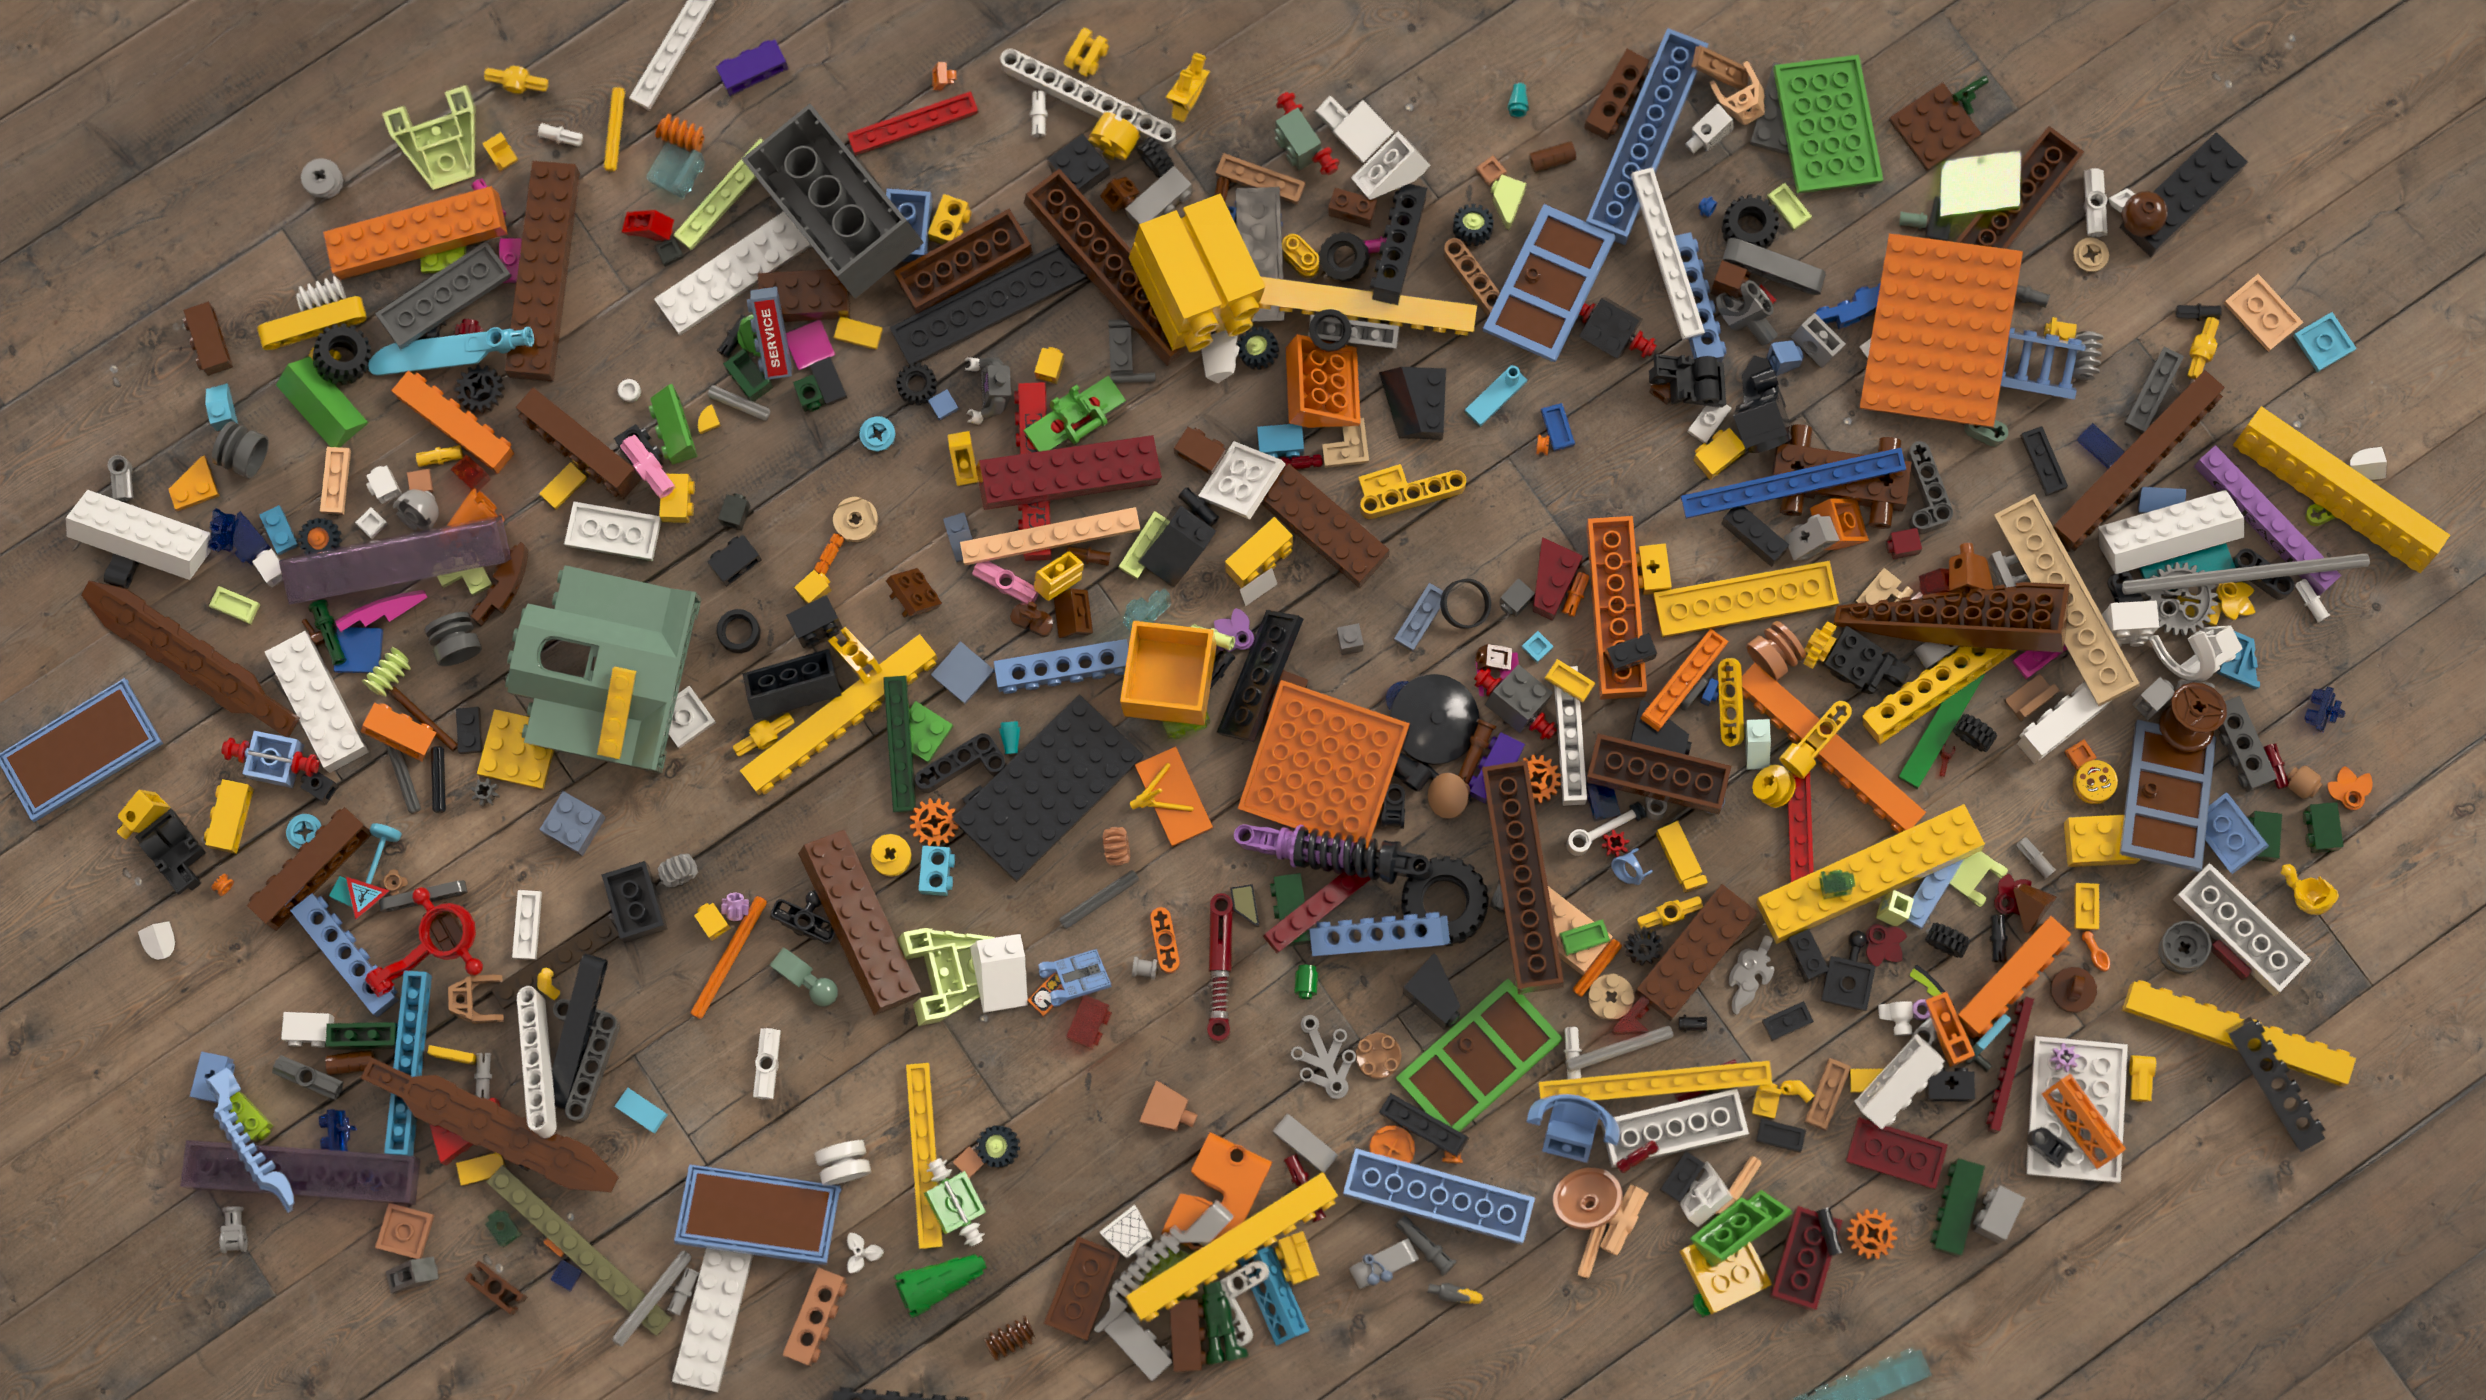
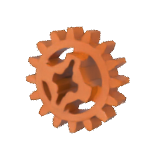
[1522,755,1561,804]
[910,798,958,847]
[1846,1209,1897,1260]

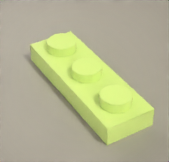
[1118,511,1166,579]

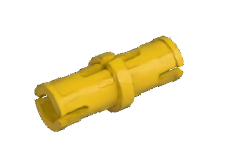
[416,445,463,467]

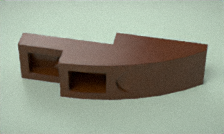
[471,542,528,626]

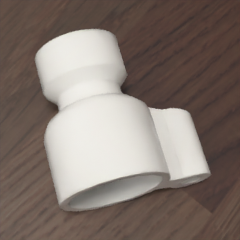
[1878,1002,1913,1036]

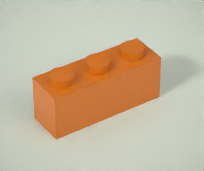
[361,703,436,762]

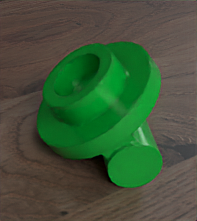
[1693,1293,1711,1317]

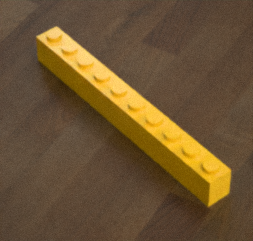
[1258,277,1477,336]
[740,634,938,795]
[2122,980,2356,1087]
[1125,1172,1338,1323]

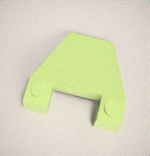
[382,85,475,190]
[897,928,995,1026]

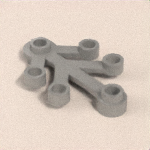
[1291,1015,1356,1099]

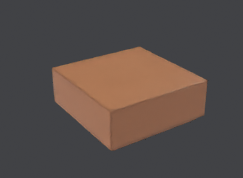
[1476,155,1507,187]
[407,469,433,493]
[953,1146,984,1179]

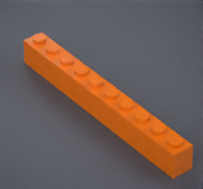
[1742,662,1926,834]

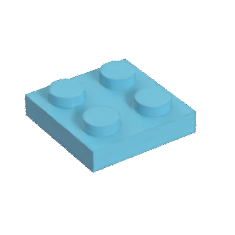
[2293,312,2357,373]

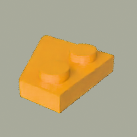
[168,456,219,512]

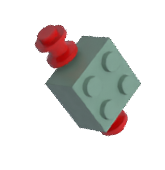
[1274,92,1340,176]

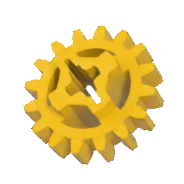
[1803,621,1837,669]

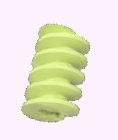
[362,647,411,697]

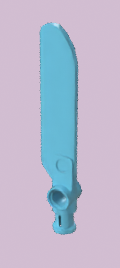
[368,327,534,376]

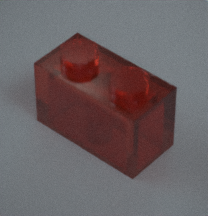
[1066,995,1112,1050]

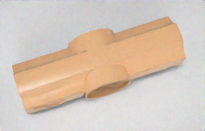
[1599,1185,1648,1256]

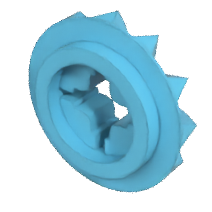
[860,416,896,452]
[286,814,322,849]

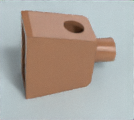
[1140,1081,1198,1132]

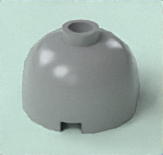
[393,489,439,533]

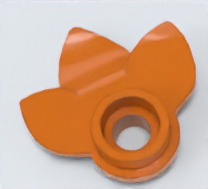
[2327,766,2372,811]

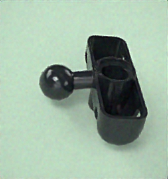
[770,890,835,945]

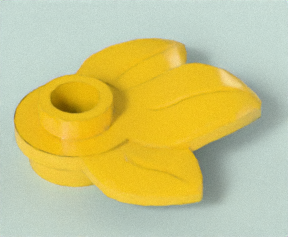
[2216,582,2255,620]

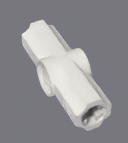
[2083,168,2108,238]
[753,1028,781,1100]

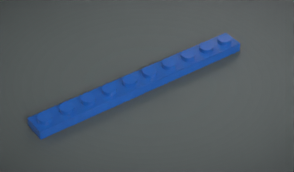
[1681,448,1906,519]

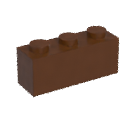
[183,301,233,376]
[1170,1299,1206,1372]

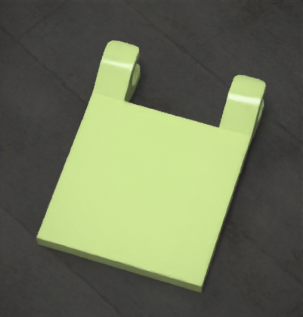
[1950,851,2008,907]

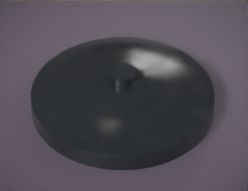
[1389,674,1480,765]

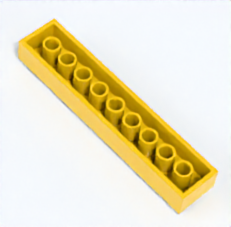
[2233,406,2450,574]
[1756,804,1985,944]

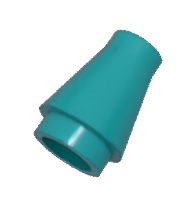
[1507,83,1529,117]
[999,721,1021,754]

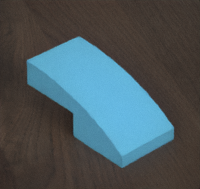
[614,1088,668,1134]

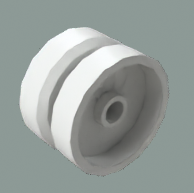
[814,1140,872,1186]

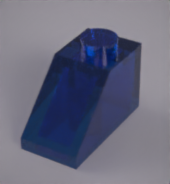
[233,511,273,566]

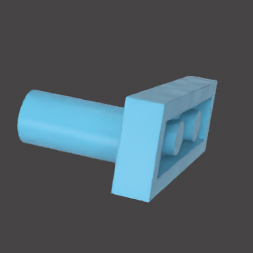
[1465,365,1527,427]

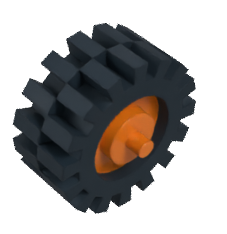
[298,518,342,558]

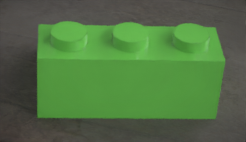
[649,384,698,465]

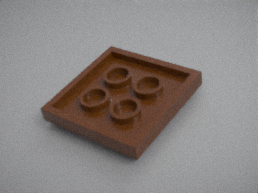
[1889,83,1982,171]

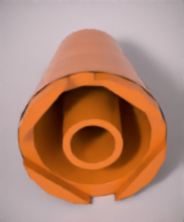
[442,488,505,549]

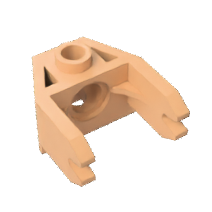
[1709,61,1765,125]

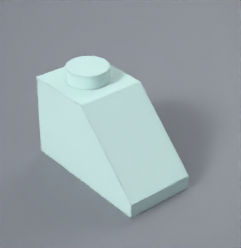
[1744,719,1771,770]

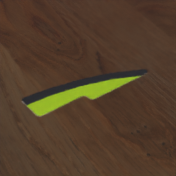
[1910,965,1955,1008]

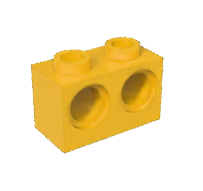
[928,194,972,245]

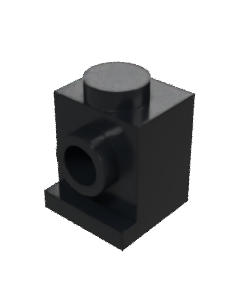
[300,772,339,805]

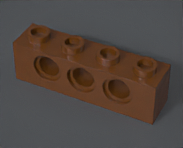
[1584,49,1650,140]

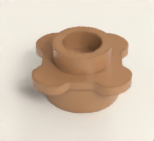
[380,869,408,896]

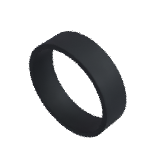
[1440,579,1491,629]

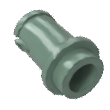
[1899,212,1927,230]

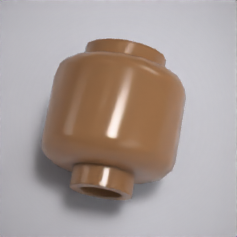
[2287,765,2323,799]

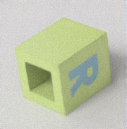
[1876,890,1914,927]

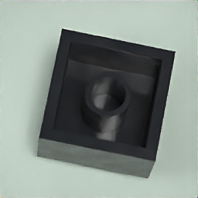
[1048,133,1110,195]
[786,595,843,648]

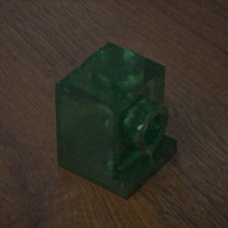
[1819,870,1855,899]
[485,1210,522,1248]

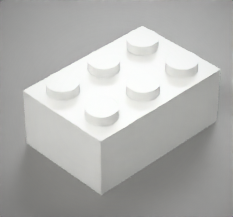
[2102,601,2159,647]

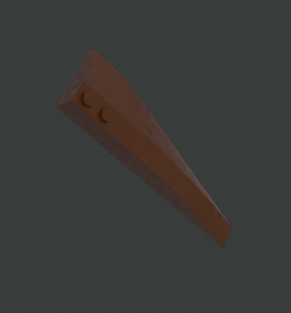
[1834,582,2070,652]

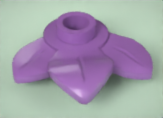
[1214,608,1254,652]

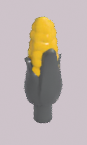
[1428,1283,1483,1304]

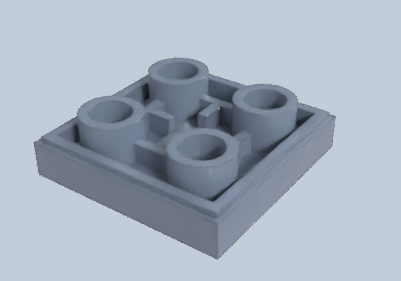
[931,641,995,704]

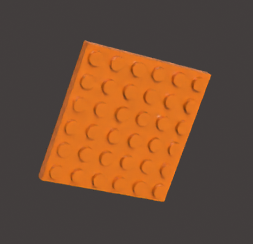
[1238,680,1410,848]

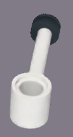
[1566,801,1646,856]

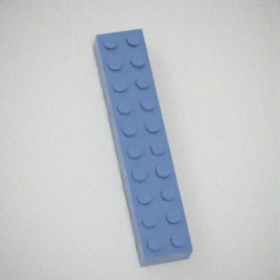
[1586,28,1708,245]

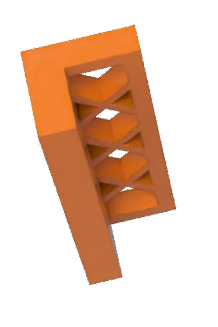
[2042,1074,2126,1170]

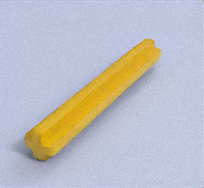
[604,87,625,171]

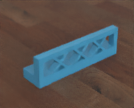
[1239,1246,1309,1346]

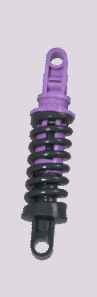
[1234,824,1433,884]

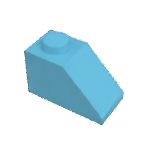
[205,383,238,431]

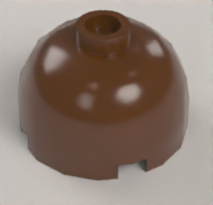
[2121,191,2168,237]

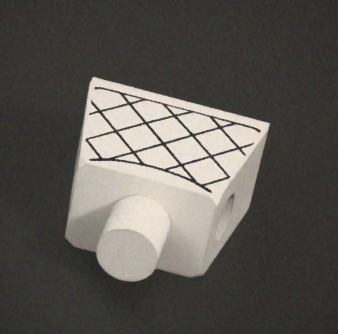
[1685,104,1734,153]
[1100,1205,1153,1261]

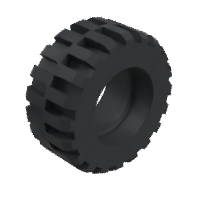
[1401,856,1489,947]

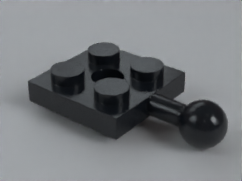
[1821,930,1876,1012]

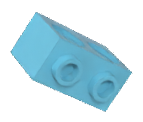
[919,846,955,896]

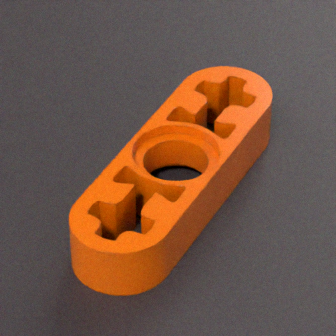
[1150,907,1180,973]

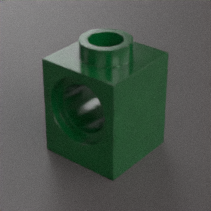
[793,374,825,412]

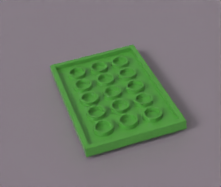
[1773,55,1883,194]

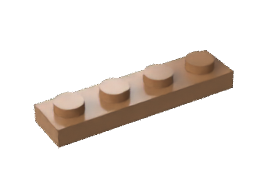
[1216,153,1305,205]

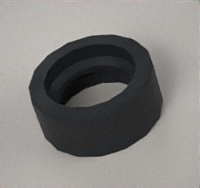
[1309,309,1352,352]
[716,609,761,654]

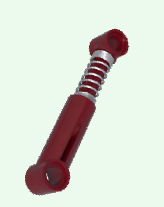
[1207,893,1233,1043]

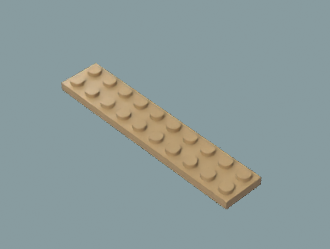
[1994,494,2140,706]

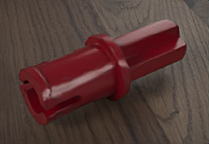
[2263,743,2289,789]

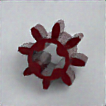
[455,319,483,335]

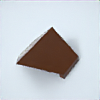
[2013,884,2057,933]

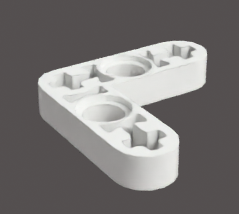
[1221,1261,1269,1346]

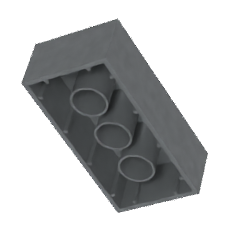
[742,104,924,298]

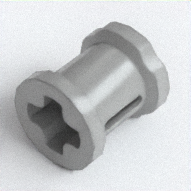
[1132,956,1158,980]

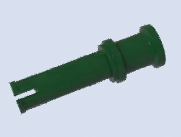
[308,599,347,666]

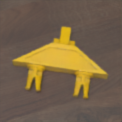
[1166,53,1210,122]

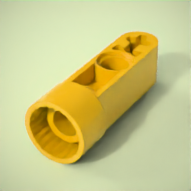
[1779,701,1852,779]

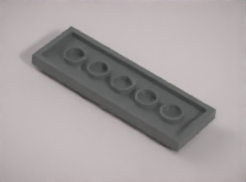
[375,241,512,349]

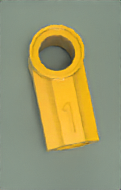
[2129,1055,2156,1102]

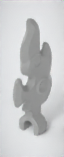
[1729,935,1774,1014]

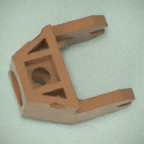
[448,975,504,1024]

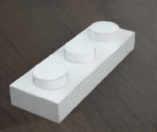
[512,890,542,960]

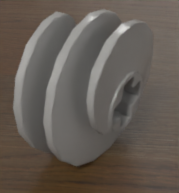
[301,158,343,199]

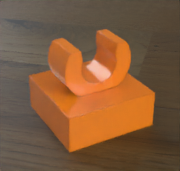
[932,62,957,91]

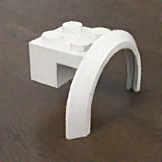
[2149,625,2243,682]

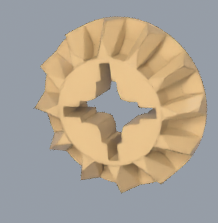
[2073,238,2109,272]

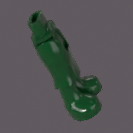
[1202,1281,1249,1365]

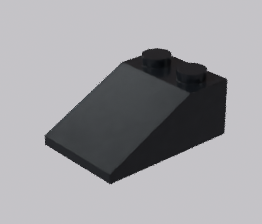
[1138,506,1216,588]

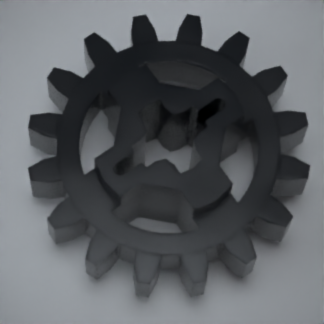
[455,364,505,413]

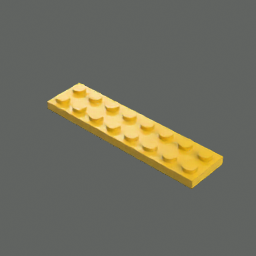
[1653,561,1839,638]

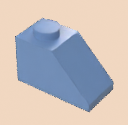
[1767,341,1803,376]

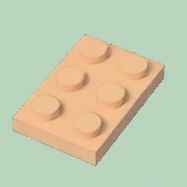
[2223,274,2303,352]

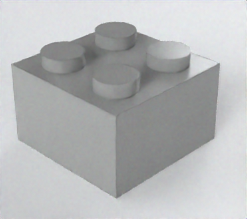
[1973,1185,2025,1244]

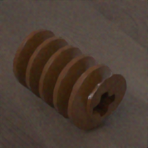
[984,1316,1036,1361]

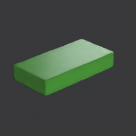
[1559,919,1610,956]

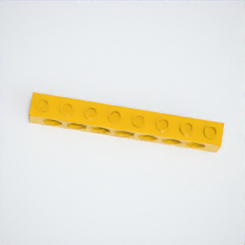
[1862,646,2018,745]

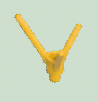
[1130,763,1193,811]

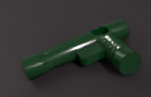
[1952,76,1989,115]

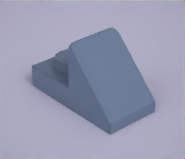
[943,513,973,562]

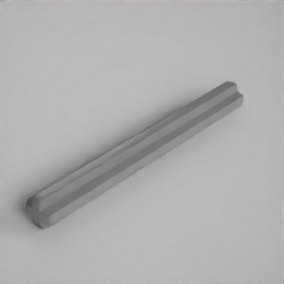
[1565,1026,1673,1072]
[612,1251,692,1347]

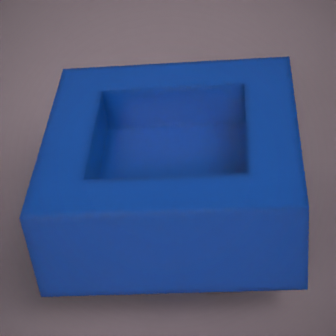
[1700,678,1719,707]

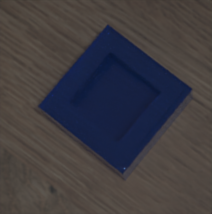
[550,1260,583,1291]

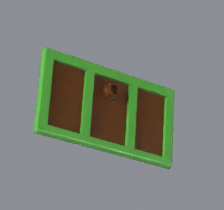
[1395,978,1563,1132]

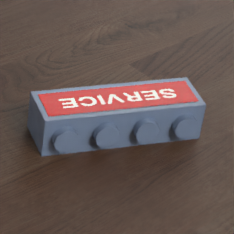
[747,287,792,380]

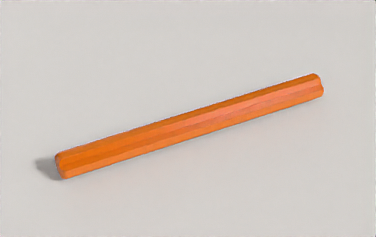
[691,896,767,1019]

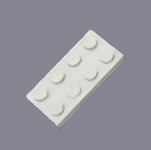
[564,502,662,561]

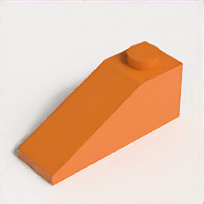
[1925,992,1975,1067]

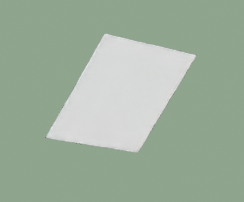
[1240,568,1277,606]

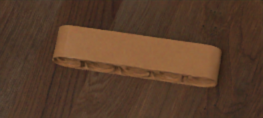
[1444,238,1500,317]

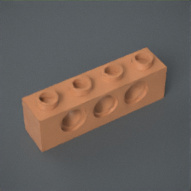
[783,1267,848,1366]

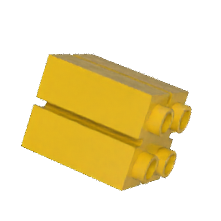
[1129,193,1266,352]

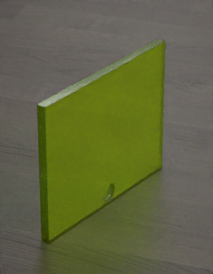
[1940,151,2022,218]

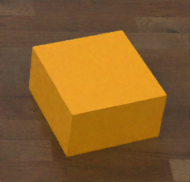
[1120,621,1217,725]

